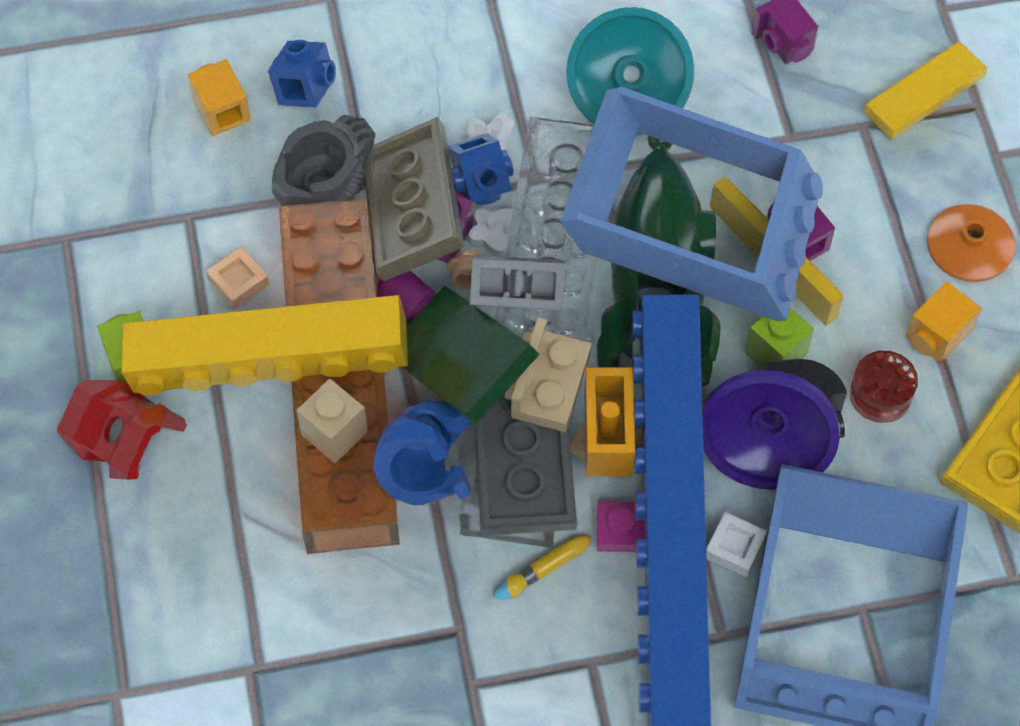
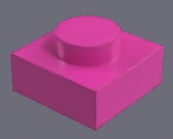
[597,501,644,552]

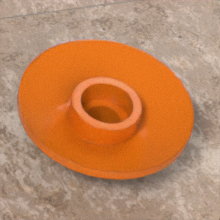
[927,204,1015,282]

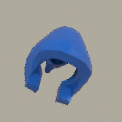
[373,400,471,505]

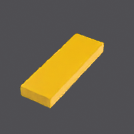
[863,41,988,141]

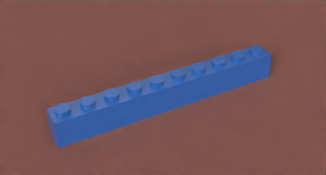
[632,295,711,726]

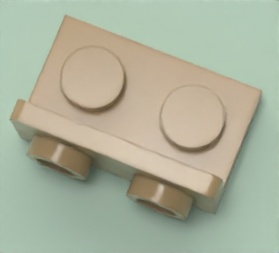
[505,317,592,433]

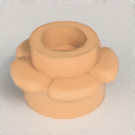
[447,250,481,289]

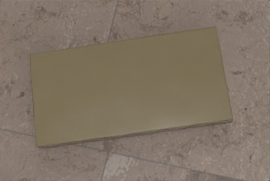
[365,117,464,282]

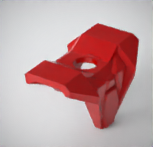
[57,380,187,480]

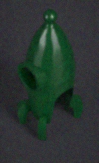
[597,136,721,387]

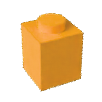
[187,59,251,136]
[905,281,982,363]

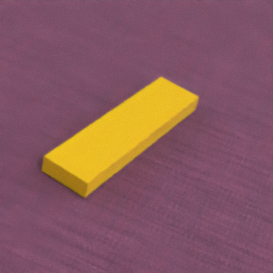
[710,177,843,326]

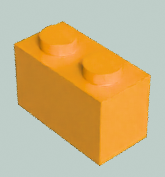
[584,368,635,477]

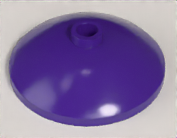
[702,370,840,490]

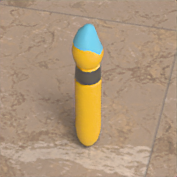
[493,535,591,601]

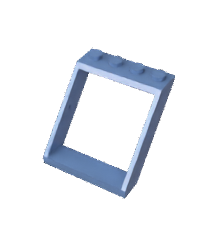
[560,87,823,321]
[734,464,968,726]

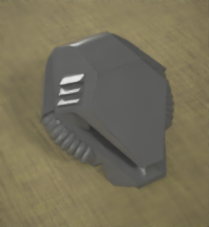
[272,115,376,219]

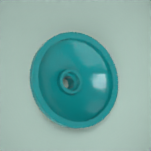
[566,7,694,136]

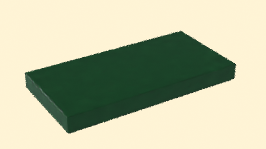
[401,285,539,425]

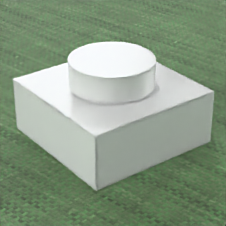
[706,512,768,577]

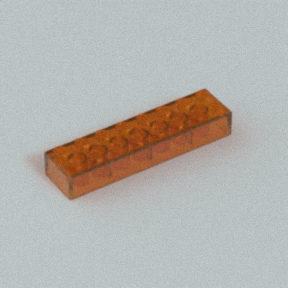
[279,198,400,554]

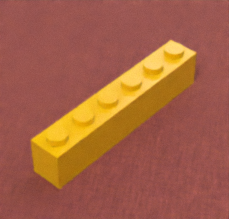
[122,295,408,395]

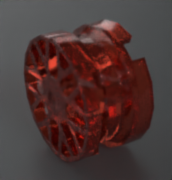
[850,350,918,423]

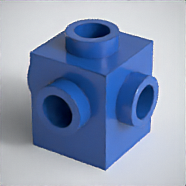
[268,40,336,108]
[448,133,514,205]

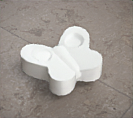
[467,112,515,151]
[469,208,516,257]

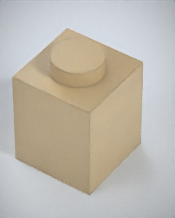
[296,379,368,463]

